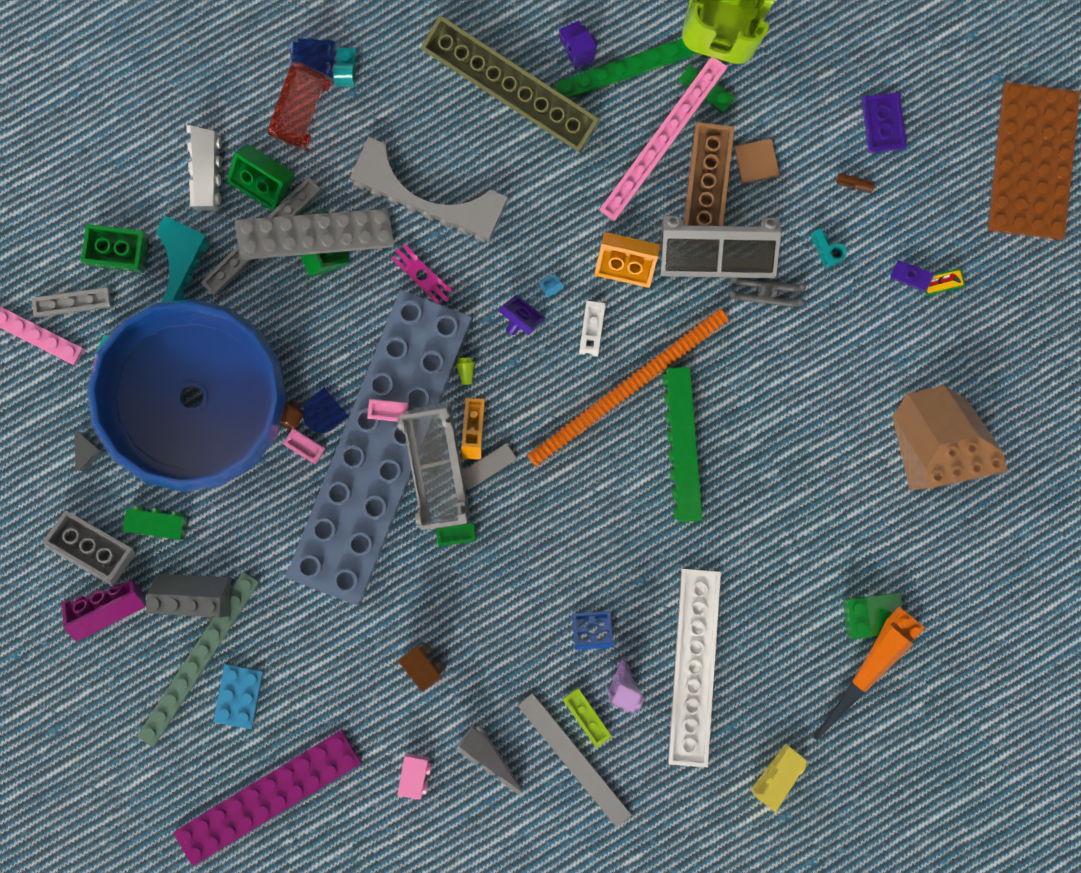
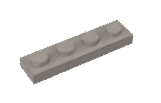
[32,287,112,318]

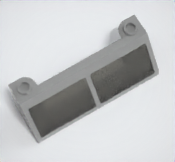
[659,216,781,278]

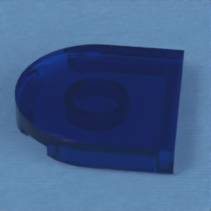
[303,387,349,433]

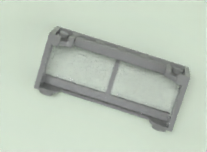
[397,402,470,530]

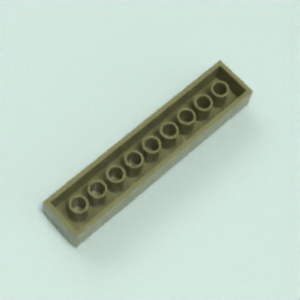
[420,15,601,153]

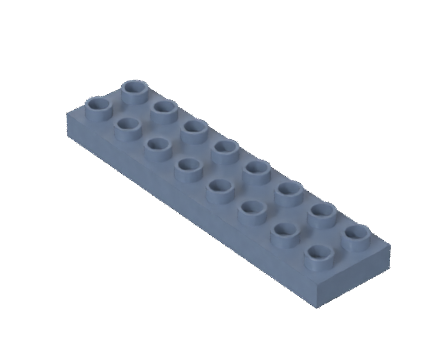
[285,290,473,606]

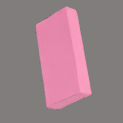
[368,399,409,422]
[283,428,326,464]

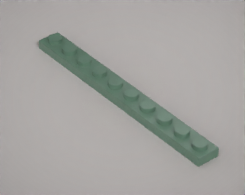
[137,571,260,747]

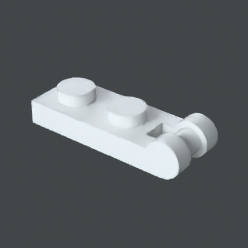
[579,301,605,357]

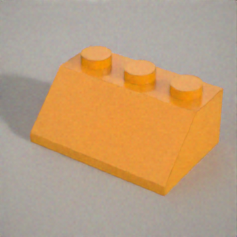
[594,232,660,288]

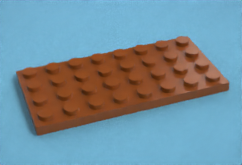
[987,82,1080,240]

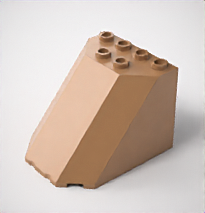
[892,385,1008,490]

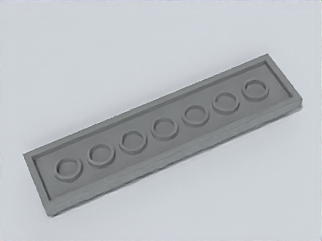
[234,209,394,260]

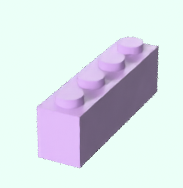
[607,658,643,713]

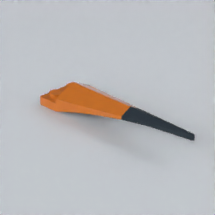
[814,606,925,740]

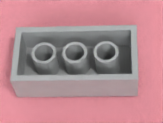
[42,510,135,586]

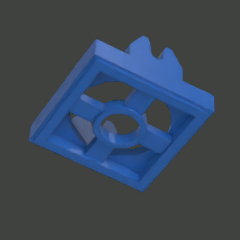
[572,611,614,650]

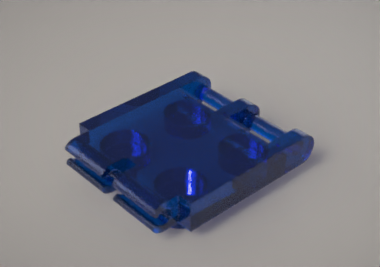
[289,38,336,79]

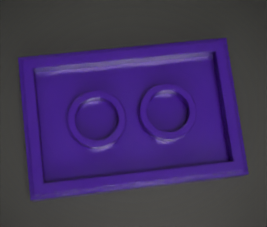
[861,92,907,153]

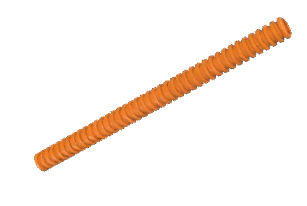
[527,308,729,467]

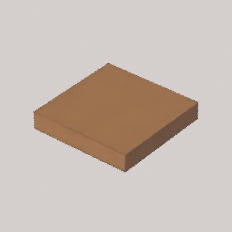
[734,139,779,184]

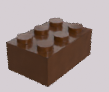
[398,641,445,693]

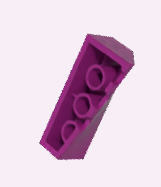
[61,580,146,642]

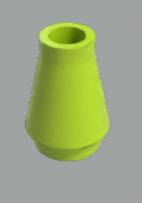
[456,357,475,385]

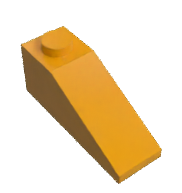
[461,398,485,459]

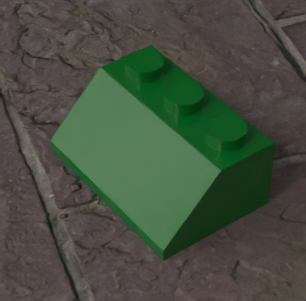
[226,144,295,211]
[300,211,350,277]

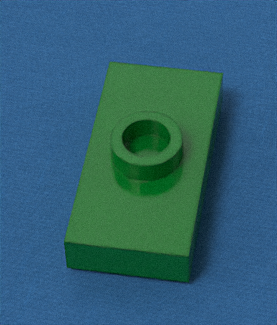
[436,522,477,547]

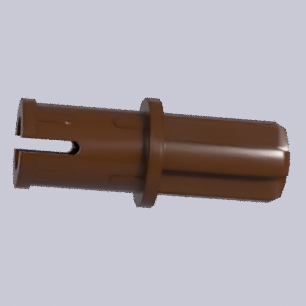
[836,173,875,193]

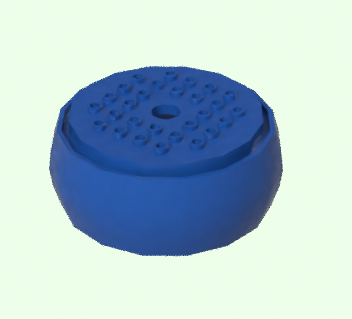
[87,299,287,492]

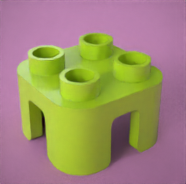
[682,0,774,64]

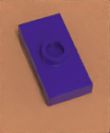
[890,260,934,292]

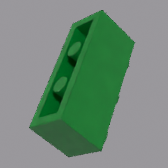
[122,505,189,540]

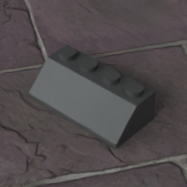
[146,574,231,618]

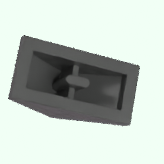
[74,432,104,471]

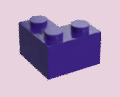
[558,20,598,69]

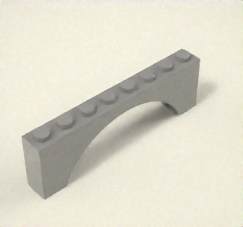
[350,137,508,243]

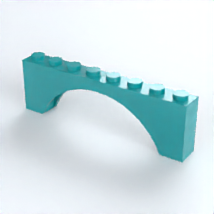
[95,216,210,353]

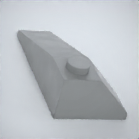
[456,725,522,795]

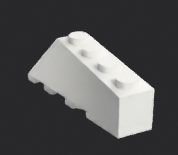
[186,125,222,211]

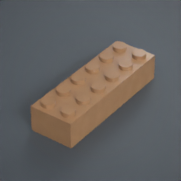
[681,122,734,244]

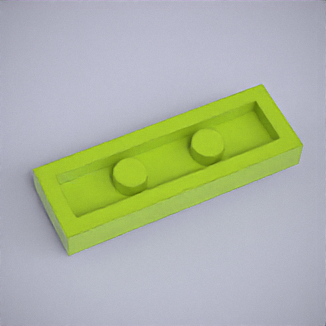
[562,688,612,748]

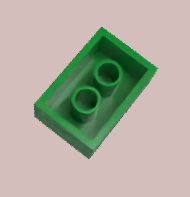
[80,224,150,273]

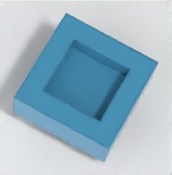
[538,274,564,297]

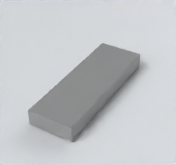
[463,443,517,490]

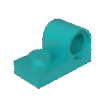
[333,48,356,87]
[810,229,847,270]

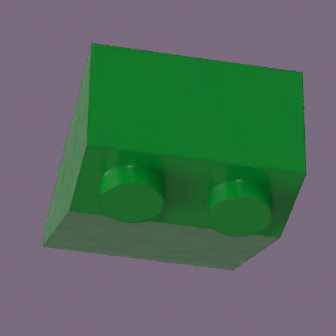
[842,592,903,639]

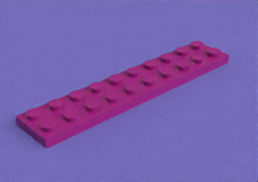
[173,729,362,867]

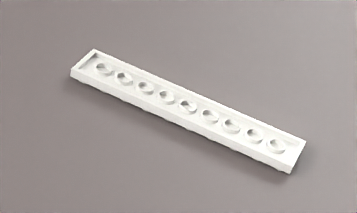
[668,569,721,767]

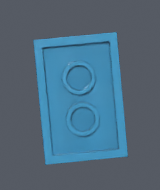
[213,664,264,729]

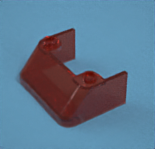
[268,61,334,153]

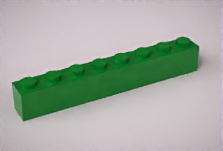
[662,367,702,522]

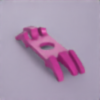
[391,244,453,304]

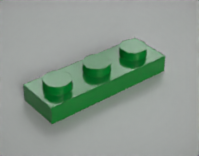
[678,65,735,114]

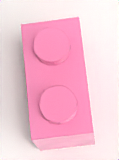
[397,753,432,800]

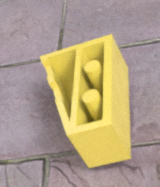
[751,744,808,813]

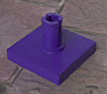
[499,295,546,335]

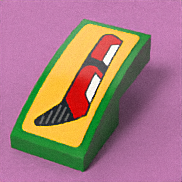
[926,268,966,296]

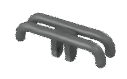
[728,277,806,307]

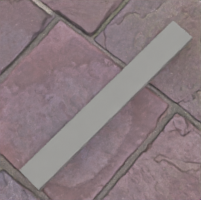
[200,176,322,297]
[518,693,631,828]

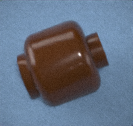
[280,400,304,430]

